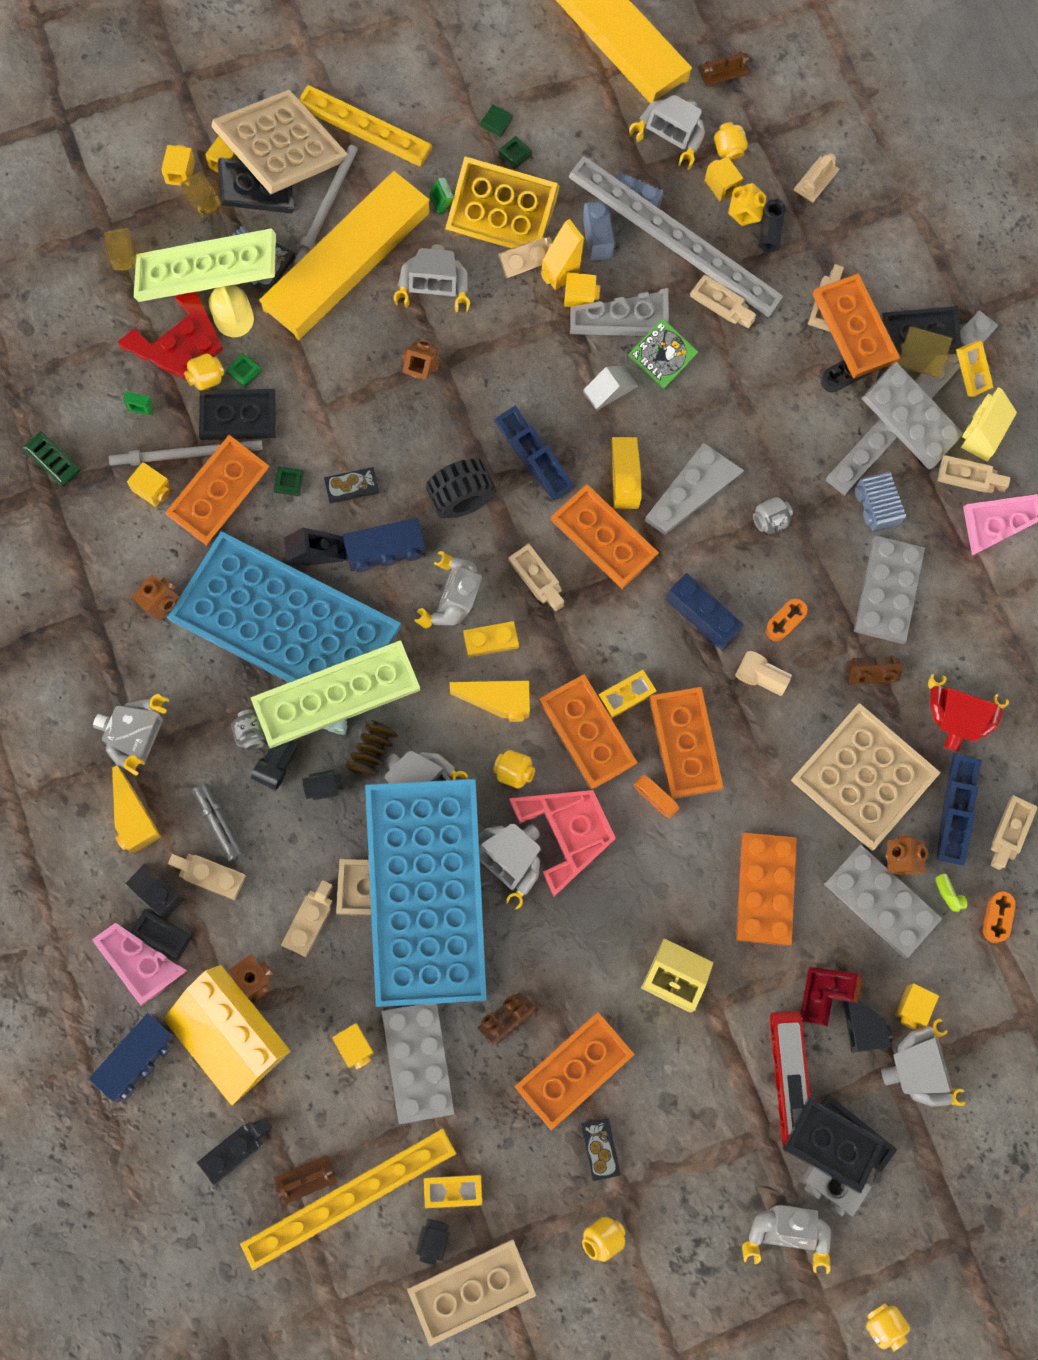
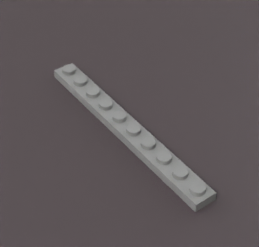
[569,156,783,317]
[826,310,998,496]

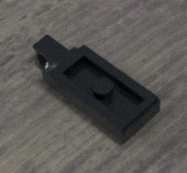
[196,1118,273,1186]

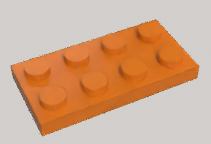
[812,273,900,379]
[165,435,270,546]
[551,484,659,590]
[539,674,638,790]
[649,687,724,799]
[736,833,797,946]
[514,1012,635,1131]

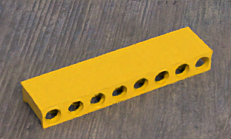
[556,0,692,103]
[259,171,430,340]

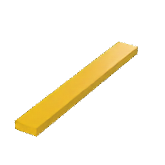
[240,1128,456,1270]

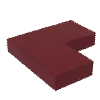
[800,967,862,1027]

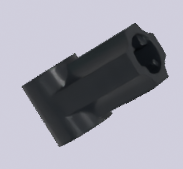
[758,199,786,252]
[251,740,299,791]

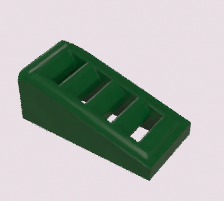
[23,431,81,487]

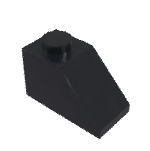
[284,527,346,566]
[125,863,185,920]
[843,999,893,1053]

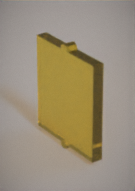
[898,326,953,378]

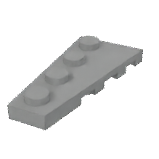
[570,288,669,336]
[645,443,744,535]

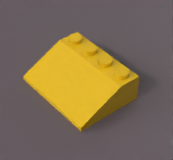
[445,157,560,249]
[163,965,291,1106]

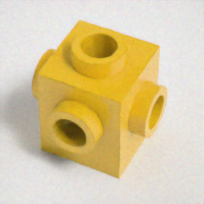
[728,183,767,226]

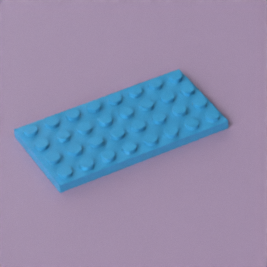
[167,531,401,683]
[365,779,487,1007]

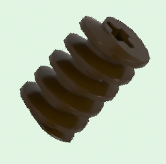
[345,720,398,780]

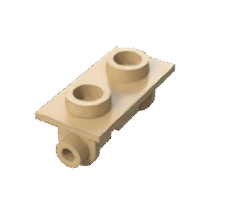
[794,153,840,203]

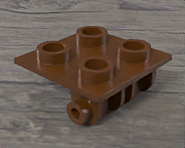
[477,992,537,1046]

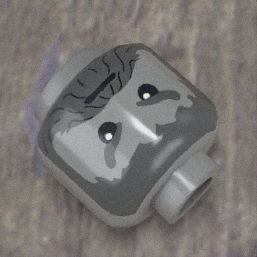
[753,497,793,534]
[231,709,266,751]

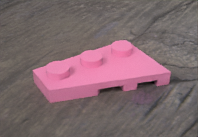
[963,494,1038,555]
[92,923,188,1007]

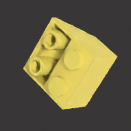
[961,387,1017,462]
[641,938,713,1013]

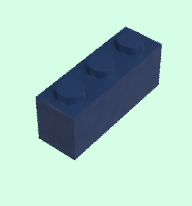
[342,518,426,572]
[666,573,744,651]
[88,1013,177,1102]

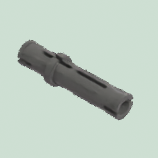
[192,783,244,862]

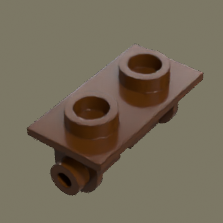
[698,51,749,86]
[847,656,904,684]
[274,1155,337,1205]

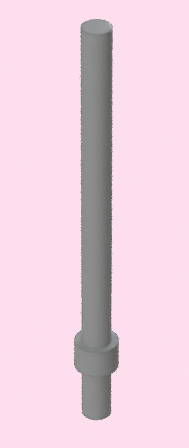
[293,145,358,266]
[109,440,263,466]

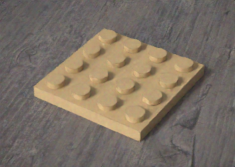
[212,90,348,194]
[791,703,941,851]

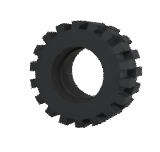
[426,459,496,518]

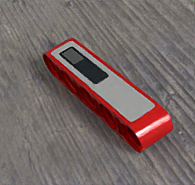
[770,1011,810,1153]

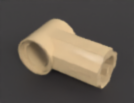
[735,651,792,696]

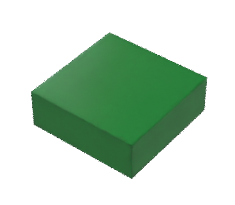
[429,178,454,214]
[226,353,262,388]
[123,391,155,415]

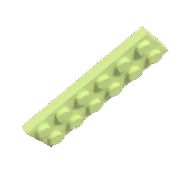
[134,228,276,302]
[251,640,420,748]

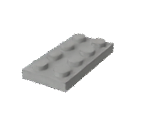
[861,362,964,469]
[854,535,925,644]
[824,844,942,959]
[382,1003,454,1124]

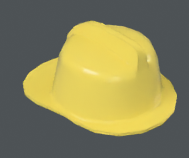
[208,284,254,338]

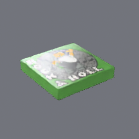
[628,318,698,389]

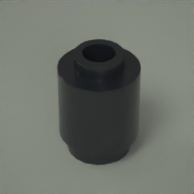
[302,769,343,801]
[415,1219,450,1265]

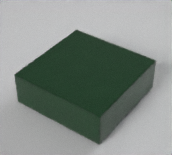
[481,104,513,137]
[499,136,532,169]
[274,466,304,497]

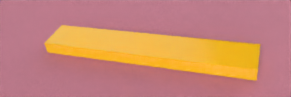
[298,85,432,167]

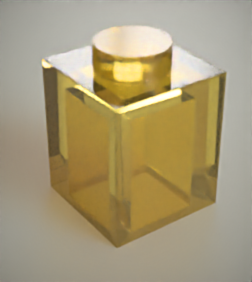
[180,171,220,218]
[104,228,136,271]

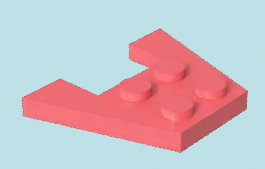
[509,790,616,897]

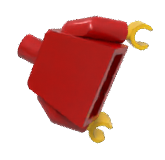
[928,674,1009,752]

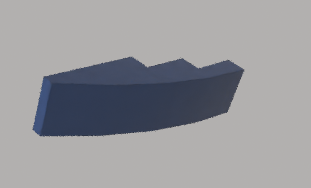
[494,405,575,501]
[937,753,982,866]

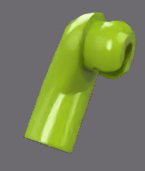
[935,874,968,912]

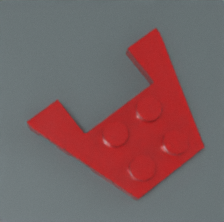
[117,292,223,381]

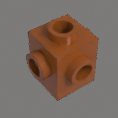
[402,340,440,380]
[131,574,180,621]
[886,834,927,876]
[228,954,273,1000]

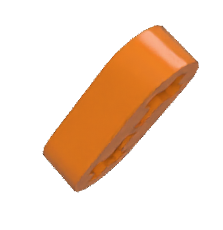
[765,598,808,642]
[633,775,680,819]
[983,891,1015,943]

